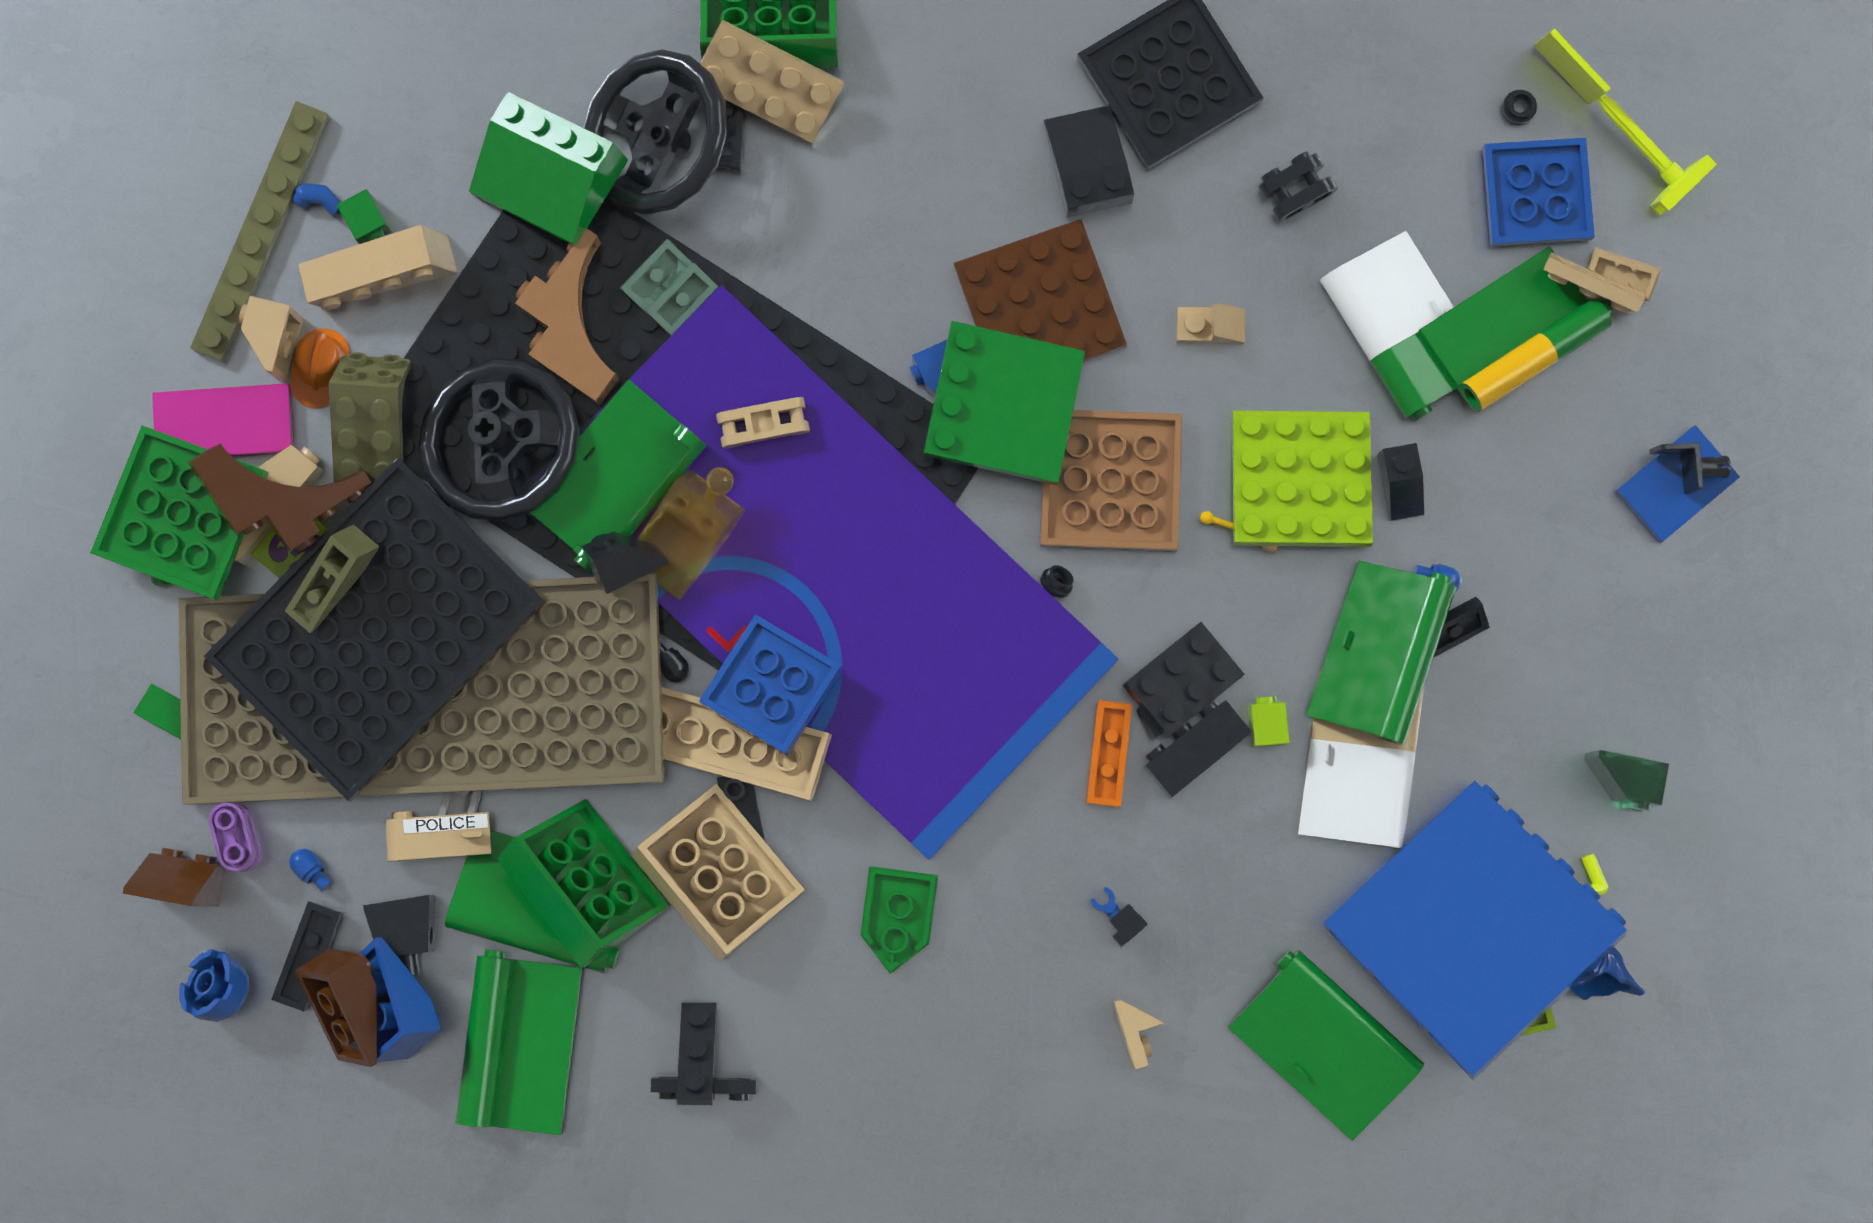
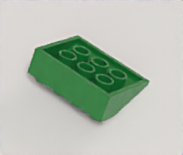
[700,0,838,68]
[469,92,628,246]
[497,799,669,969]

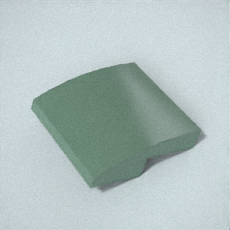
[620,239,718,336]

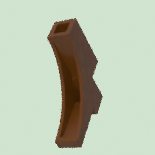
[187,443,372,552]

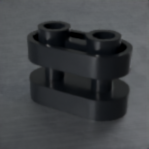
[1259,151,1338,223]

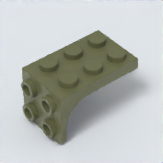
[329,352,410,485]

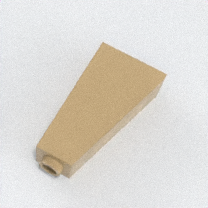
[235,445,324,565]

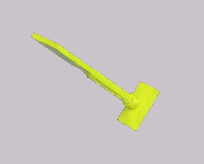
[1534,28,1717,216]

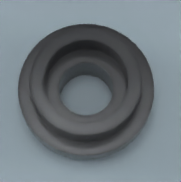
[1503,89,1537,124]
[1040,565,1074,598]

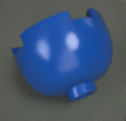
[179,949,250,1022]

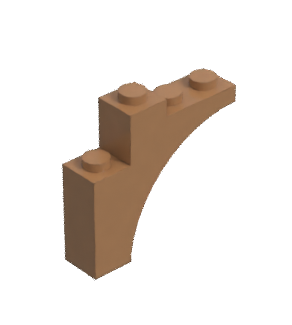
[515,228,619,407]

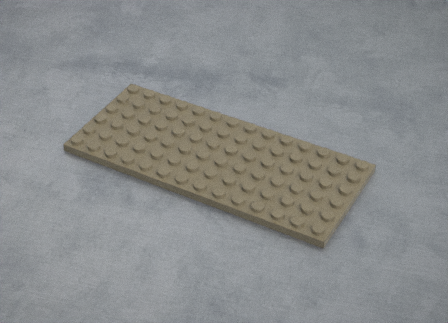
[179,574,664,805]

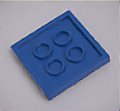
[1482,138,1595,247]
[699,614,844,756]

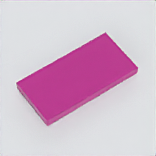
[152,383,294,457]

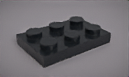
[1122,622,1245,739]

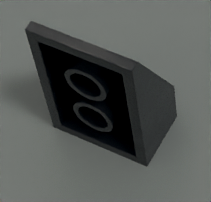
[1044,106,1134,218]

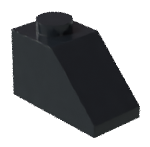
[1377,443,1424,521]
[582,532,669,594]

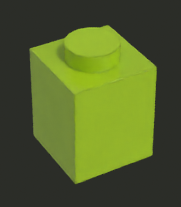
[1248,696,1290,748]

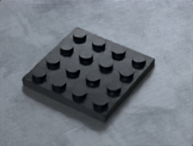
[1077,0,1264,170]

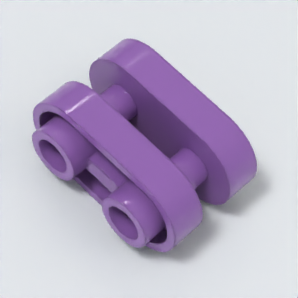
[209,803,262,872]

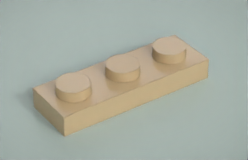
[1544,252,1645,314]

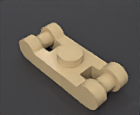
[716,397,810,449]

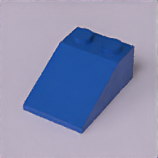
[359,937,441,1063]

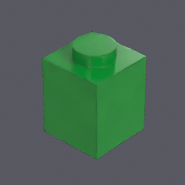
[337,189,392,244]

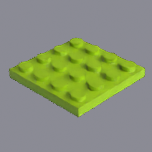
[1232,410,1373,547]

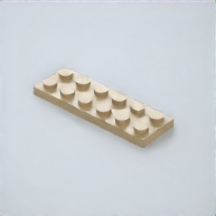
[661,687,832,802]

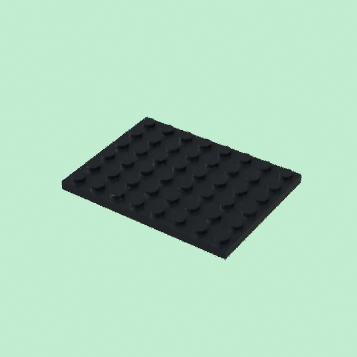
[204,458,546,801]

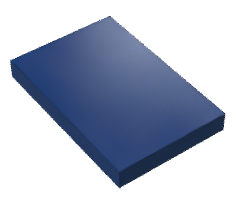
[1616,425,1740,543]

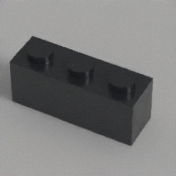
[1144,700,1252,799]

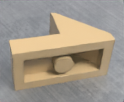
[1176,302,1245,344]
[1113,999,1164,1070]

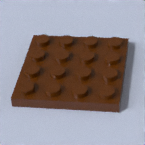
[954,219,1127,362]

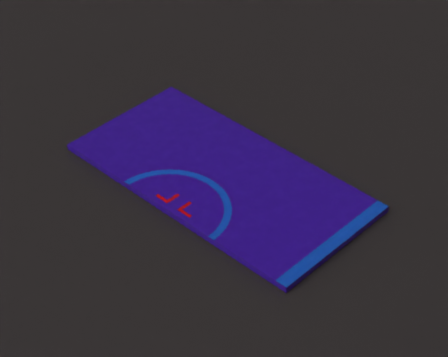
[531,285,1119,860]

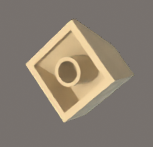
[239,296,304,383]

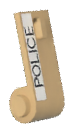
[385,811,492,862]

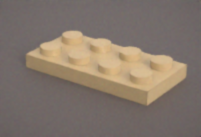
[700,20,844,143]

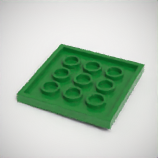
[923,321,1085,485]
[90,425,269,601]

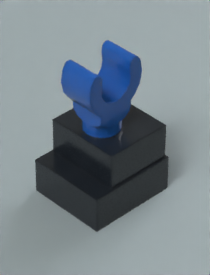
[1091,887,1148,948]

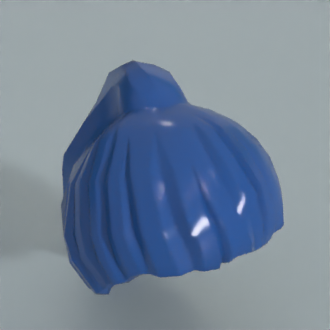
[1569,947,1645,1000]

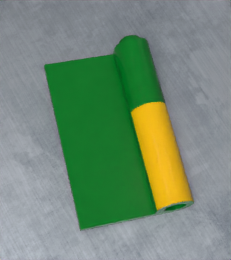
[1418,246,1613,412]

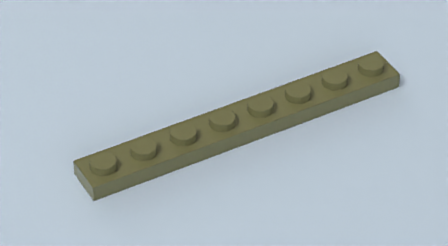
[190,101,330,363]

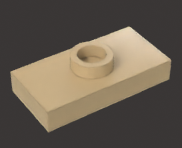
[1588,247,1661,302]

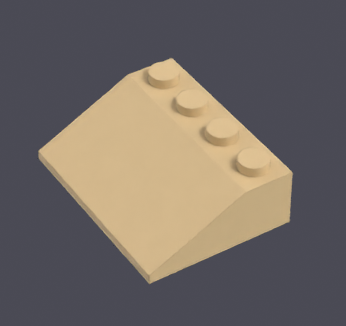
[631,784,805,962]

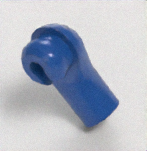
[293,183,341,217]

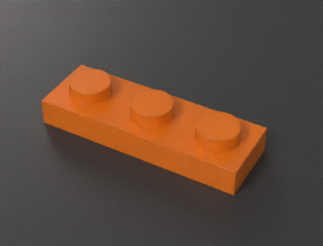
[1086,700,1133,808]

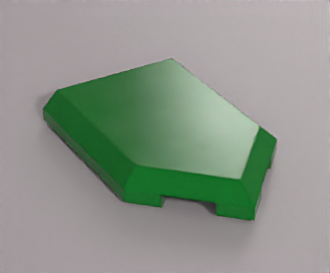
[860,866,938,974]

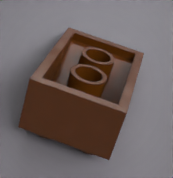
[122,848,226,907]
[295,949,377,1067]

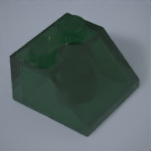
[1584,750,1669,812]

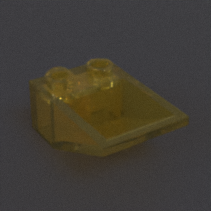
[638,467,746,600]

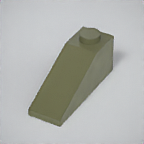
[285,525,379,633]

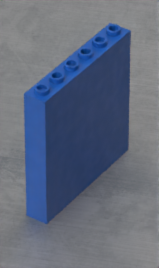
[1324,781,1627,1080]

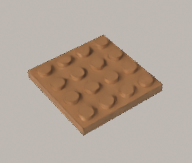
[1040,410,1182,551]

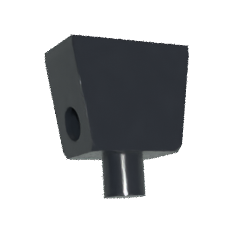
[363,895,435,976]

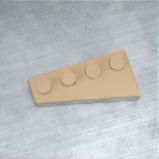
[298,225,457,310]

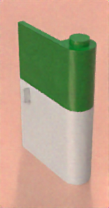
[1320,231,1457,421]

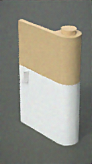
[1298,671,1425,849]

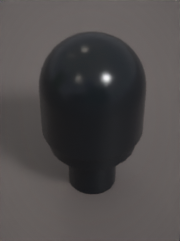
[660,641,689,682]

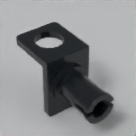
[1649,443,1731,494]

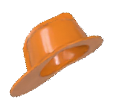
[290,328,350,408]

